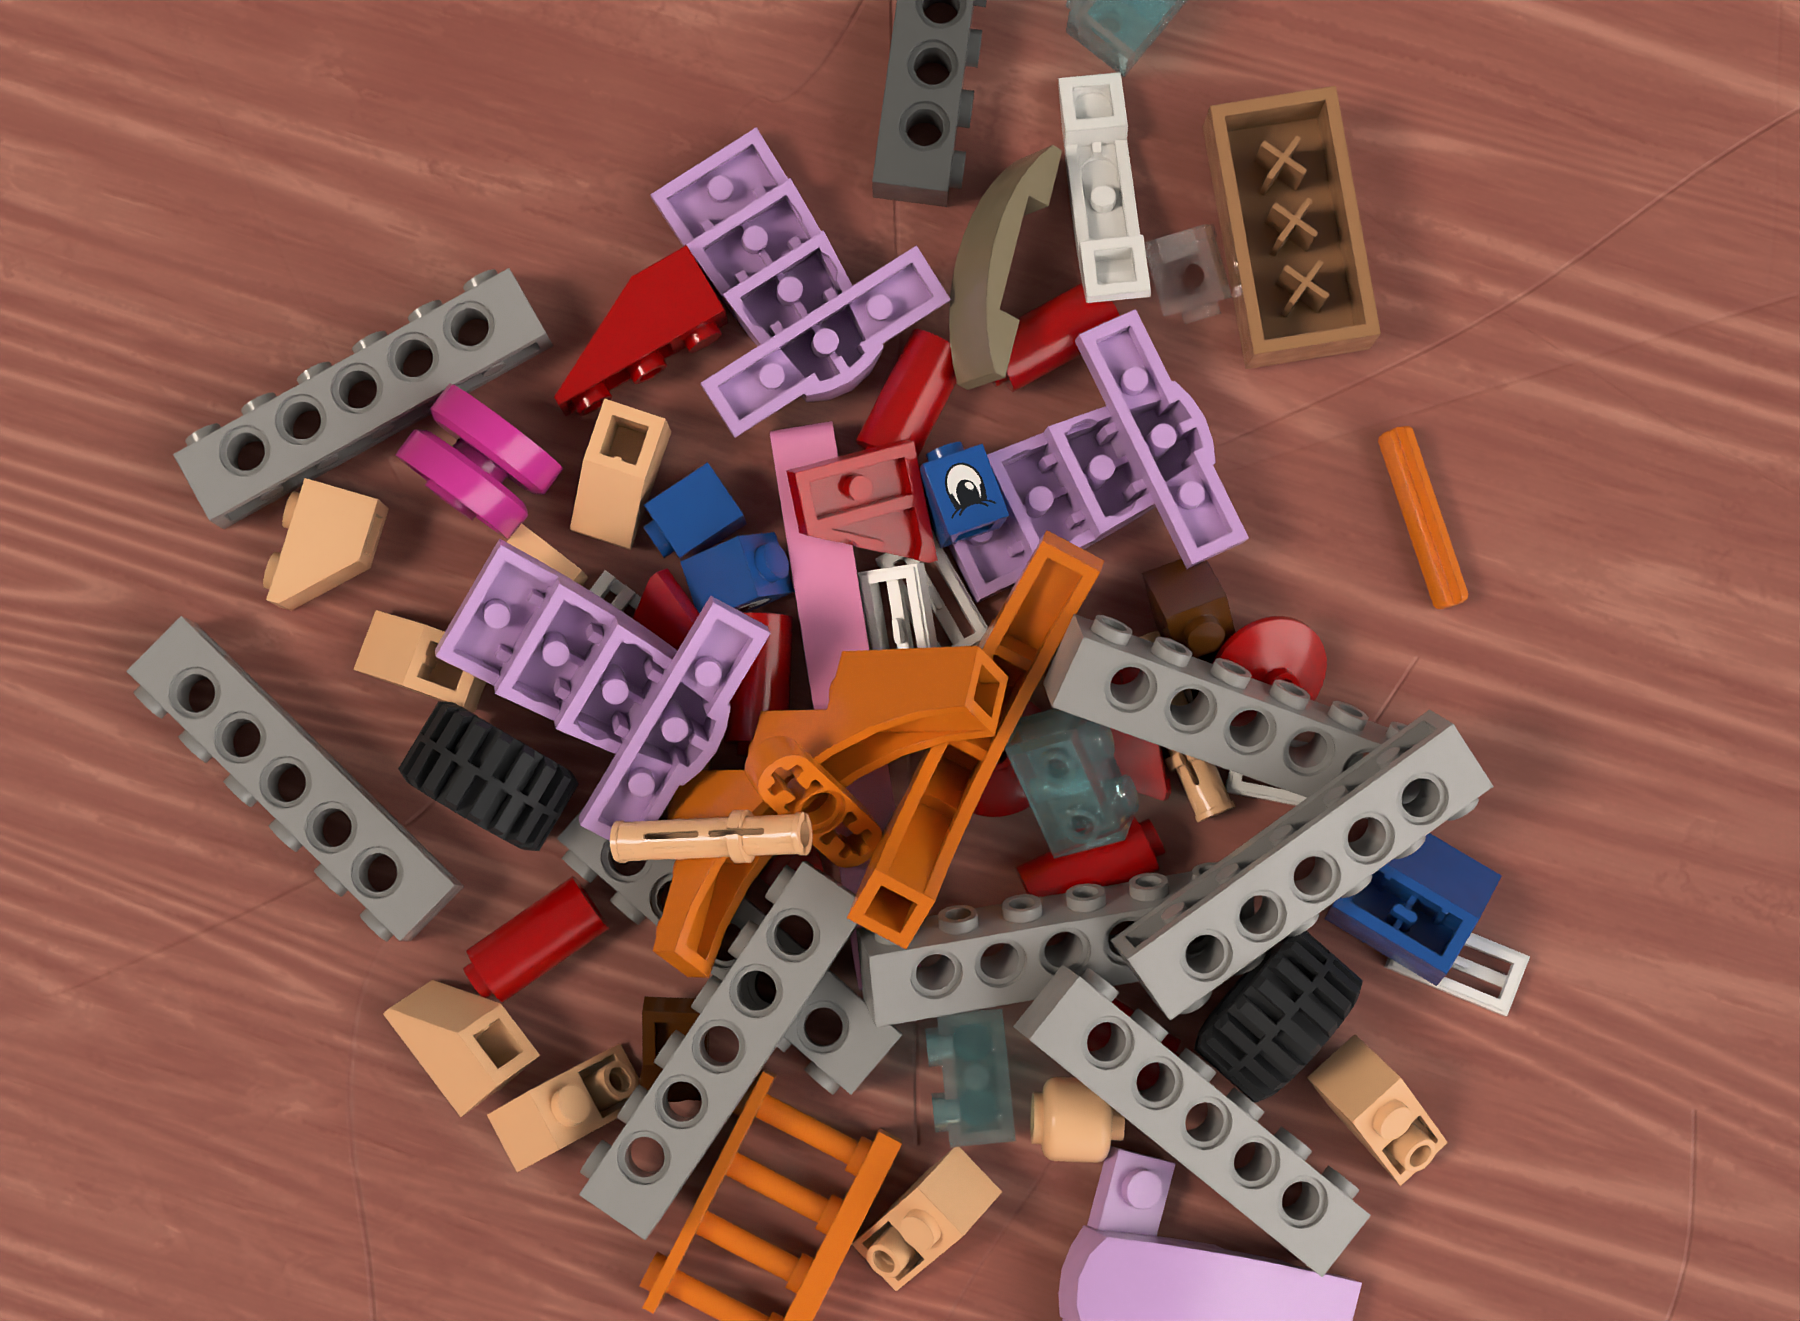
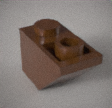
[1142,558,1235,703]

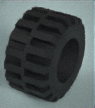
[398,701,579,851]
[1194,931,1363,1103]

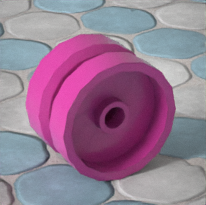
[395,383,563,539]

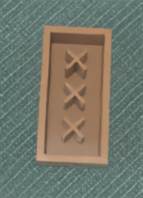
[1203,86,1381,369]

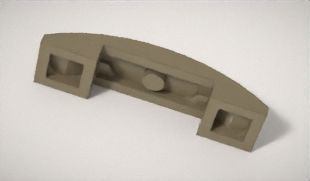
[949,145,1062,390]

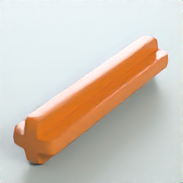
[1378,426,1468,609]

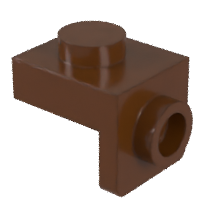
[639,996,709,1102]

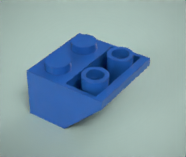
[1324,833,1502,986]

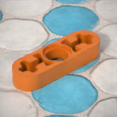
[745,736,882,868]

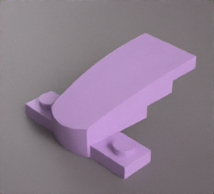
[650,127,951,438]
[948,309,1249,604]
[435,538,771,841]
[1058,1146,1362,1321]

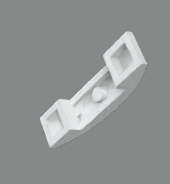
[1058,72,1151,303]

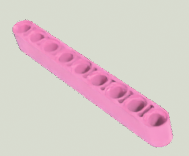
[770,421,921,990]

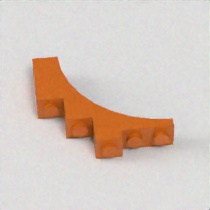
[847,530,1104,949]
[652,646,1008,978]

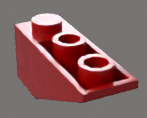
[554,245,728,416]

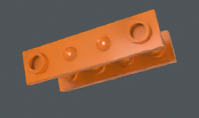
[639,1069,902,1321]

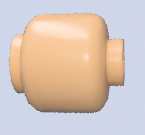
[1030,1077,1125,1163]

